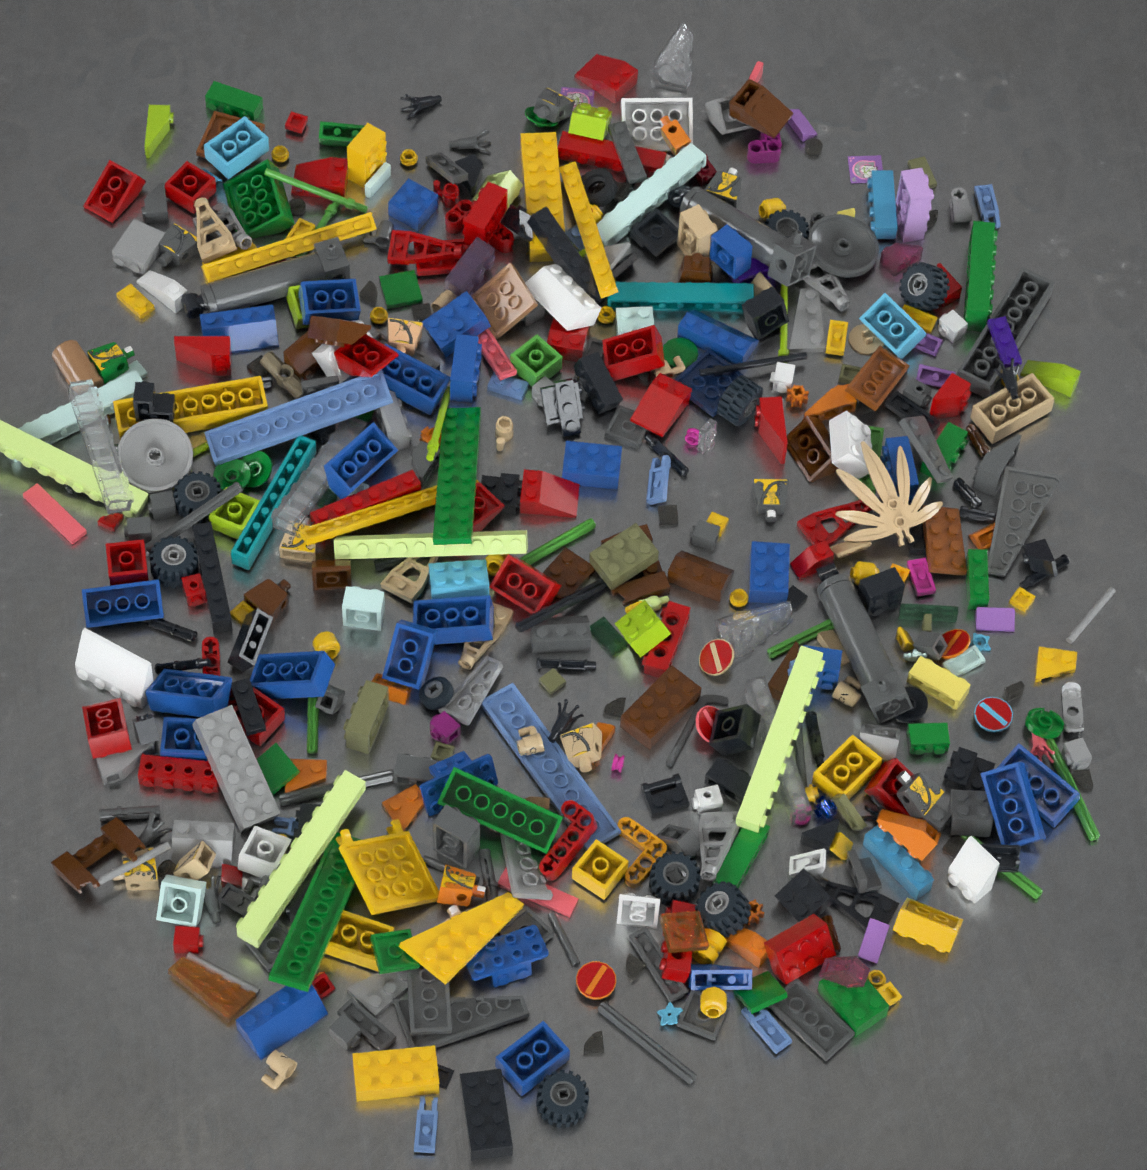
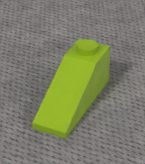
[144,105,174,158]
[1020,360,1081,397]

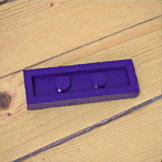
[987,316,1022,368]

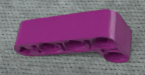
[747,132,782,164]

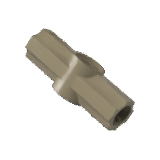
[260,351,302,399]

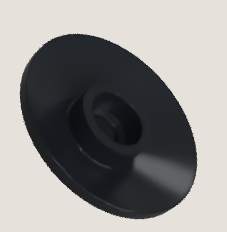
[894,686,928,723]

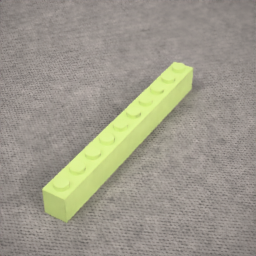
[0,420,148,518]
[334,530,528,559]
[736,645,825,833]
[236,770,366,948]

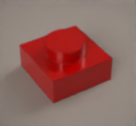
[285,111,308,134]

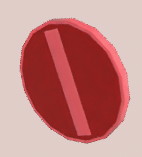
[696,705,719,743]

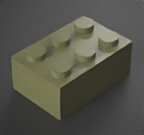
[589,523,659,591]
[343,680,389,755]

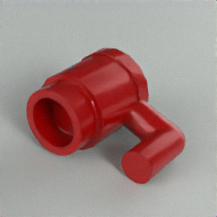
[433,180,460,209]

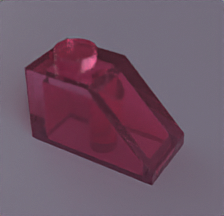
[880,243,923,276]
[819,956,870,988]

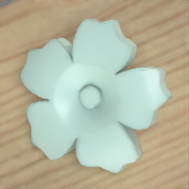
[903,649,927,662]

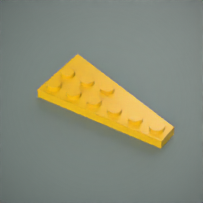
[399,892,524,985]

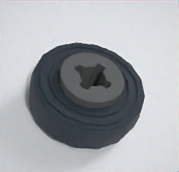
[419,676,454,710]

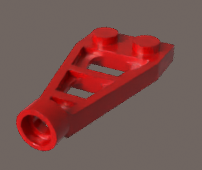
[387,230,463,265]
[797,500,872,547]

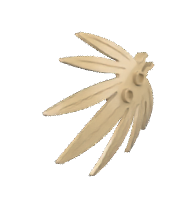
[835,441,943,547]

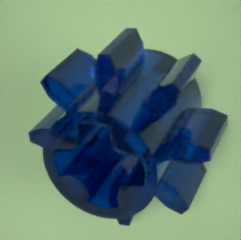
[813,795,838,820]

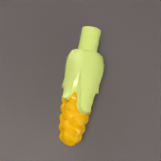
[625,595,669,613]

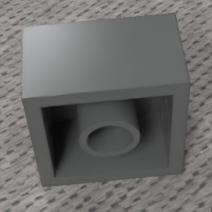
[949,789,993,837]

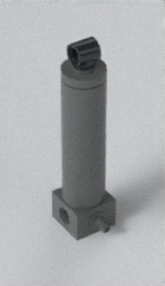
[668,185,817,287]
[181,237,350,319]
[816,561,913,725]

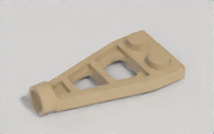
[194,198,237,264]
[380,556,439,604]
[458,602,514,670]

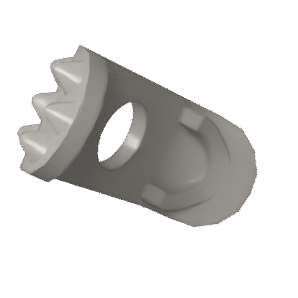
[1062,681,1084,734]

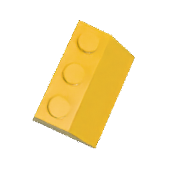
[893,897,964,953]

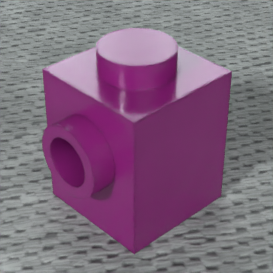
[430,711,461,745]

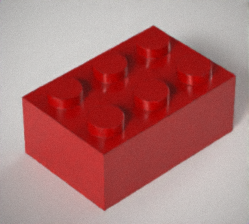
[462,182,508,251]
[602,325,665,381]
[489,554,562,614]
[82,698,132,759]
[764,914,836,984]

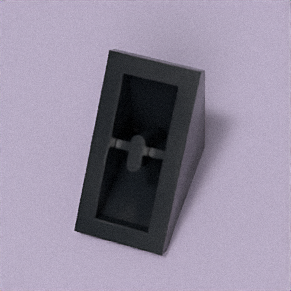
[800,819,840,854]

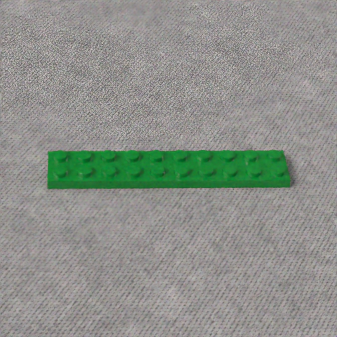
[433,407,481,545]
[268,832,362,992]

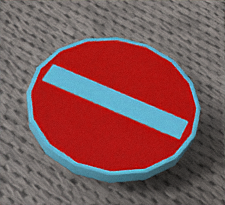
[974,697,1013,732]

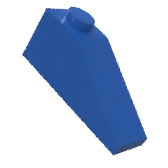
[688,964,752,990]

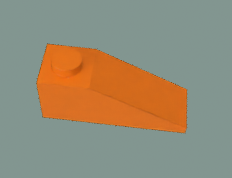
[803,384,857,421]
[725,928,768,969]

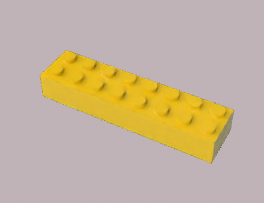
[520,132,565,262]
[113,376,268,440]

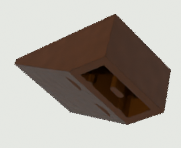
[729,79,793,138]

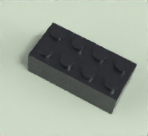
[460,1068,513,1161]

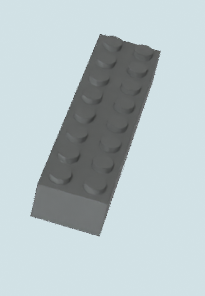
[957,267,1055,398]

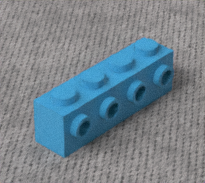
[867,170,898,239]
[863,825,934,901]

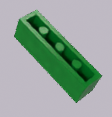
[712,824,770,889]

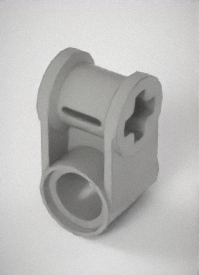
[949,187,972,223]

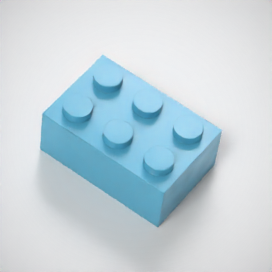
[204,116,269,179]
[859,293,927,360]
[428,559,489,599]

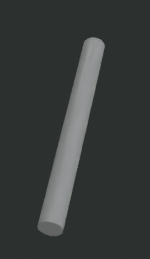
[1066,587,1116,644]
[96,842,171,885]
[186,952,260,996]

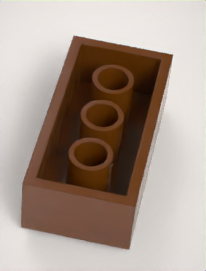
[620,665,702,750]

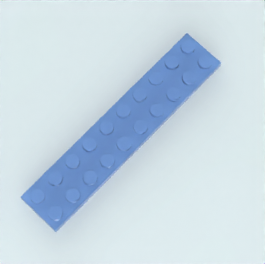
[204,369,393,466]
[481,683,621,851]

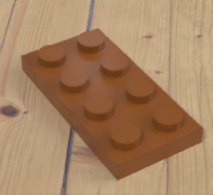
[845,345,910,412]
[921,505,967,576]

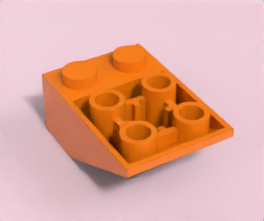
[877,809,941,861]

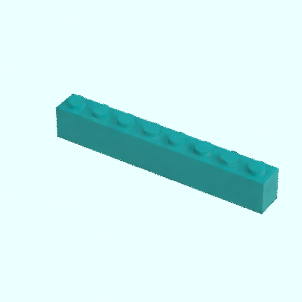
[607,281,754,312]
[231,436,316,570]

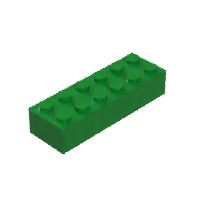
[963,220,998,332]
[437,767,563,854]

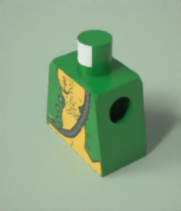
[87,342,135,384]

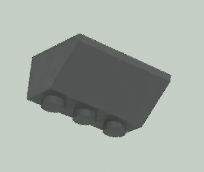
[530,615,591,654]

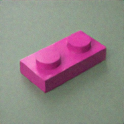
[907,557,936,597]

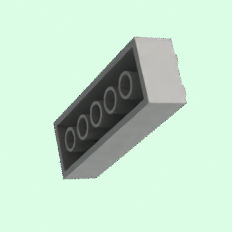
[192,705,280,833]

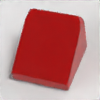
[221,864,243,888]
[312,972,336,999]

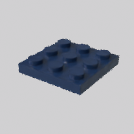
[674,349,743,417]

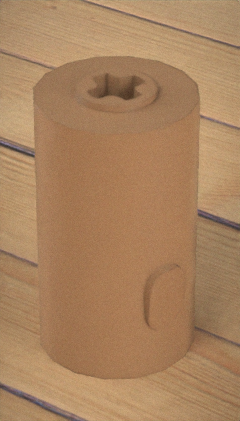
[52,340,104,397]

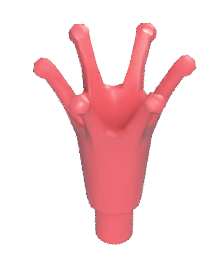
[1030,733,1055,763]

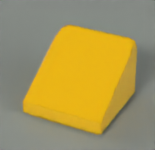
[895,627,915,652]

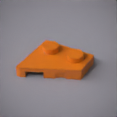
[285,759,327,793]
[382,784,424,831]

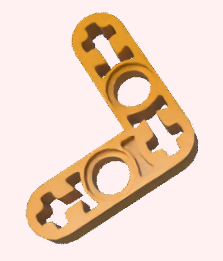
[617,817,667,888]

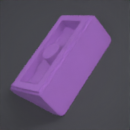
[788,109,817,142]
[914,333,944,356]
[916,364,956,388]
[975,607,1015,632]
[858,918,890,964]

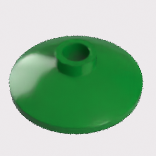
[525,106,559,127]
[241,451,272,488]
[213,459,251,491]

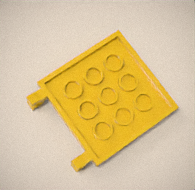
[336,819,439,915]

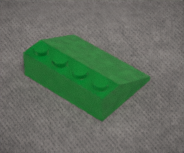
[223,159,295,239]

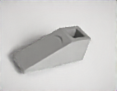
[96,742,155,786]

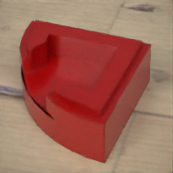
[97,513,124,532]

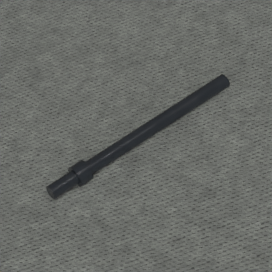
[699,352,807,377]

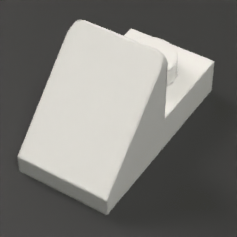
[789,848,826,879]

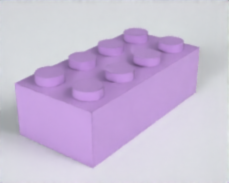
[896,168,934,243]

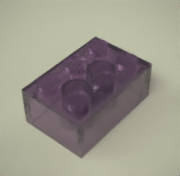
[444,237,495,297]

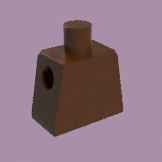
[677,253,713,283]
[244,579,291,626]

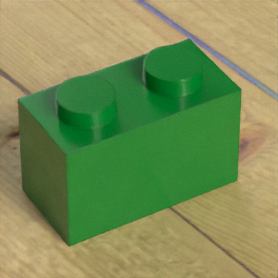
[906,722,950,755]

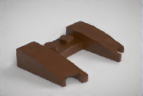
[601,524,670,606]
[51,817,146,894]

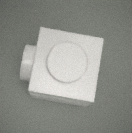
[938,310,968,343]
[770,362,795,393]
[692,785,723,816]

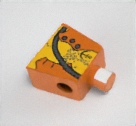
[659,116,691,157]
[437,865,486,906]

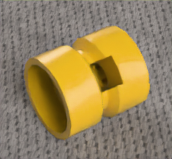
[692,928,727,965]

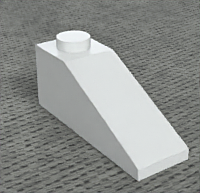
[136,270,188,314]

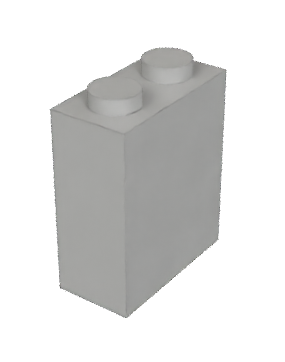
[112,219,165,274]

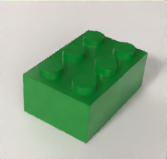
[817,960,889,1037]

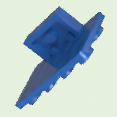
[420,751,498,816]
[466,925,549,988]

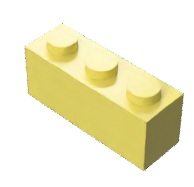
[907,656,971,710]

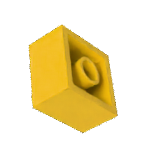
[572,839,629,900]

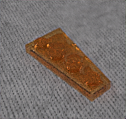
[168,957,256,1023]

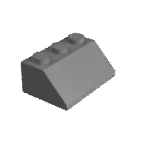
[374,390,412,450]
[171,820,235,869]

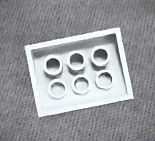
[620,98,693,152]
[75,628,154,709]

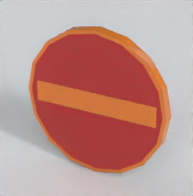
[941,629,971,659]
[576,961,616,1000]

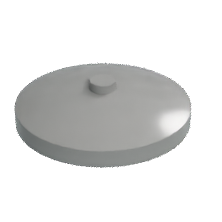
[117,419,193,493]

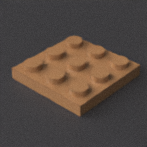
[471,263,538,340]

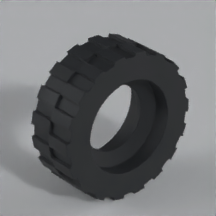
[581,168,618,208]

